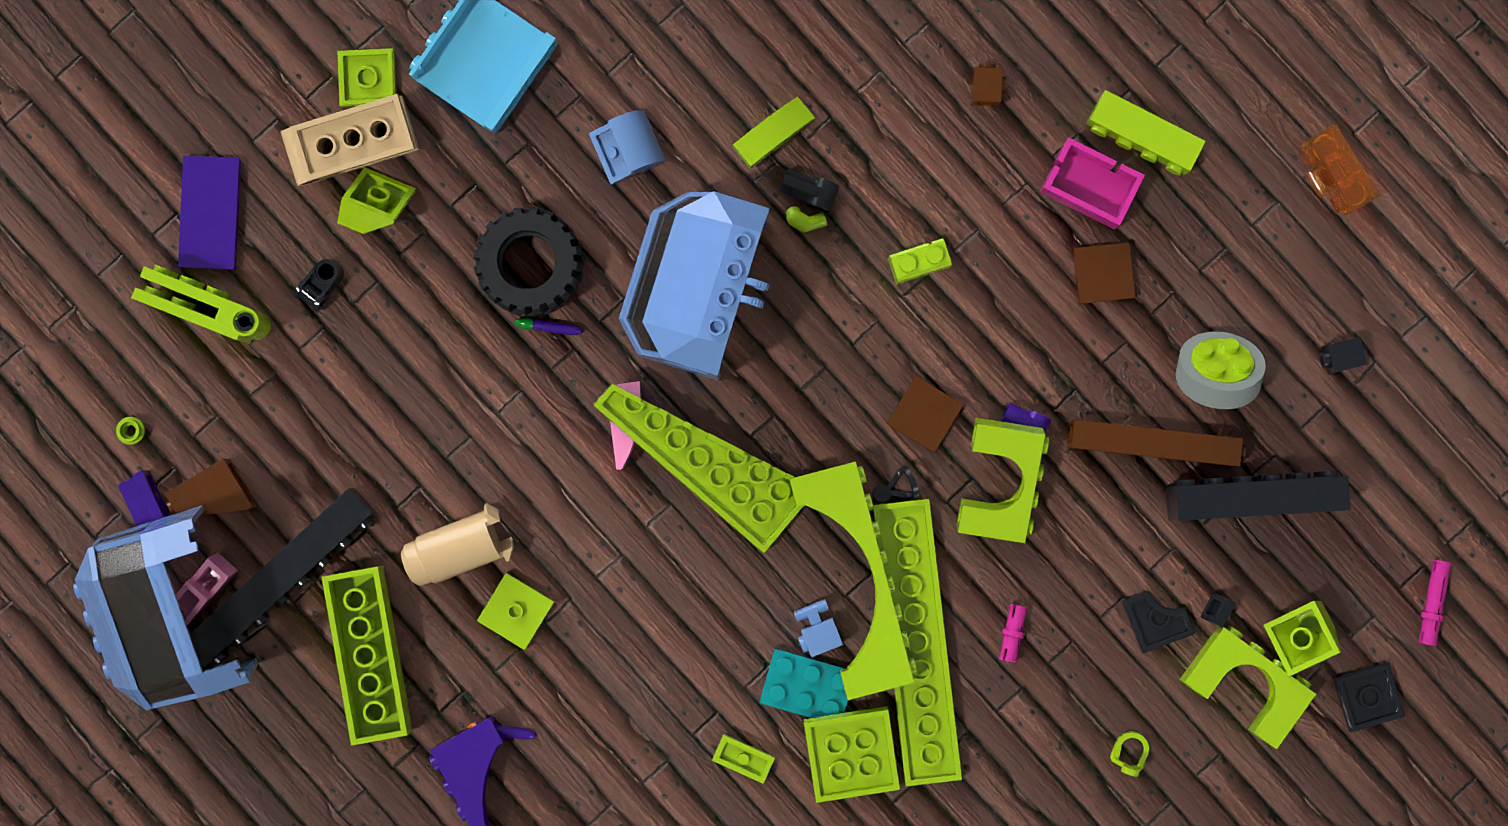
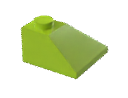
[337,167,416,234]
[1264,601,1341,677]

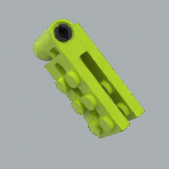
[131,265,271,344]

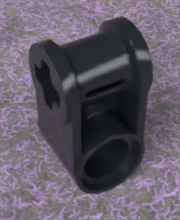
[293,259,344,313]

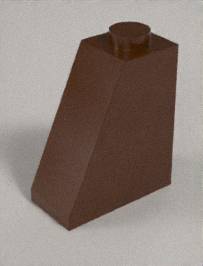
[165,458,258,516]

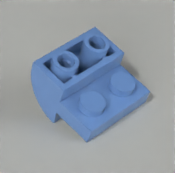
[589,110,666,184]

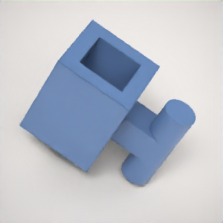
[794,599,843,657]

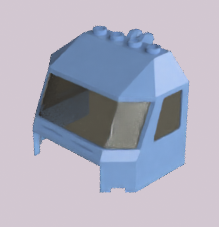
[619,191,770,381]
[73,505,258,711]

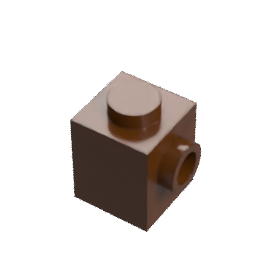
[970,63,1007,107]

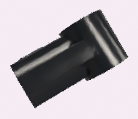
[780,169,840,213]

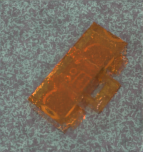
[1301,124,1380,216]

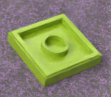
[337,48,396,108]

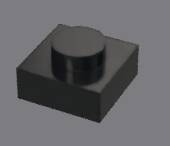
[1200,592,1236,628]

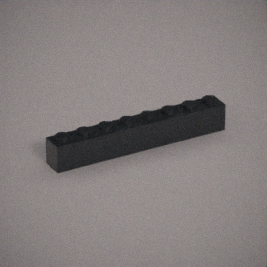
[190,488,377,667]

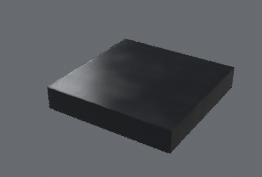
[1332,662,1405,732]

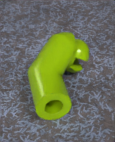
[786,206,827,233]

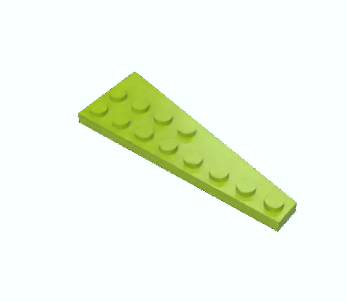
[593,384,804,553]

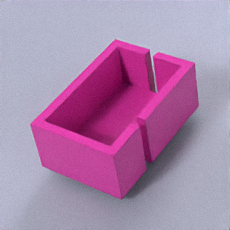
[1039,138,1145,230]

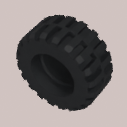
[473,207,584,317]

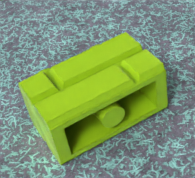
[888,238,952,285]

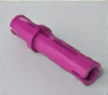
[1418,560,1452,646]

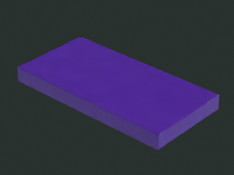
[178,156,241,270]

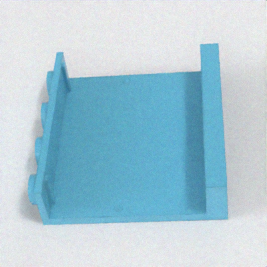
[409,0,558,135]

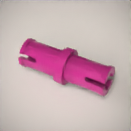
[999,604,1028,663]

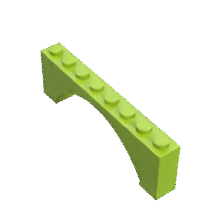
[789,462,917,700]

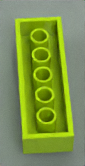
[322,566,413,746]

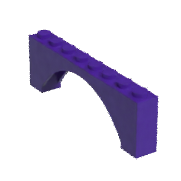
[429,715,506,826]

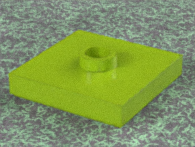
[477,573,555,650]

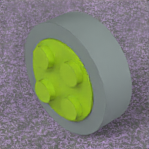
[1176,332,1266,409]

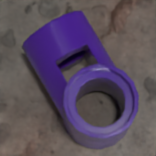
[1000,402,1051,432]

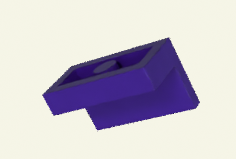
[118,470,170,526]

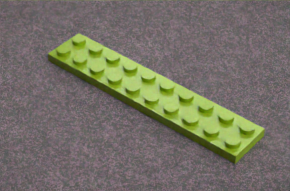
[873,499,962,786]

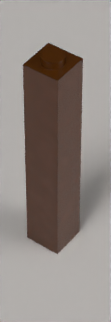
[1067,420,1246,467]

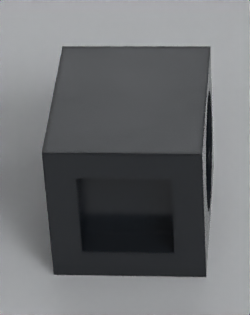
[1319,337,1367,374]

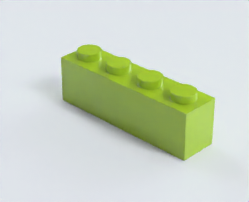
[1086,90,1206,176]

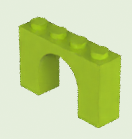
[957,418,1049,543]
[1179,625,1316,749]

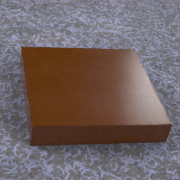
[1072,242,1136,304]
[886,376,963,453]

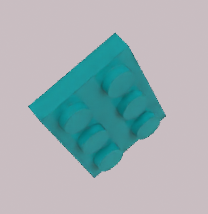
[759,648,848,718]

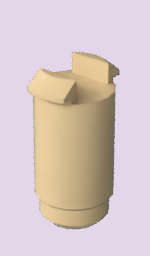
[401,503,514,586]

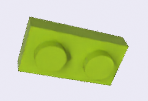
[712,734,775,784]

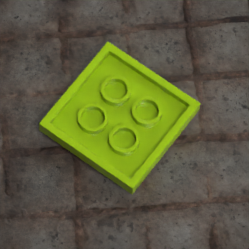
[803,706,900,803]

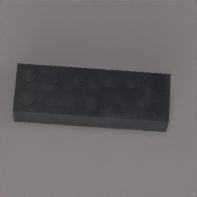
[1166,471,1350,521]

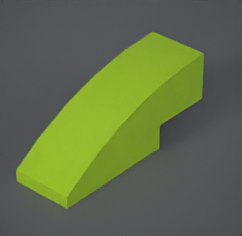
[733,96,815,169]

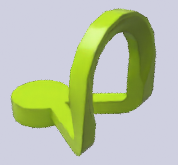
[1110,731,1149,777]

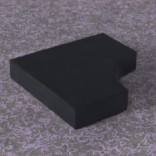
[1121,591,1195,654]

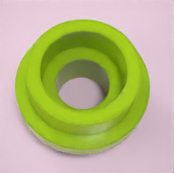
[116,417,145,445]

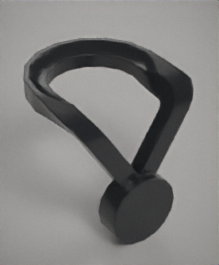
[872,466,919,503]

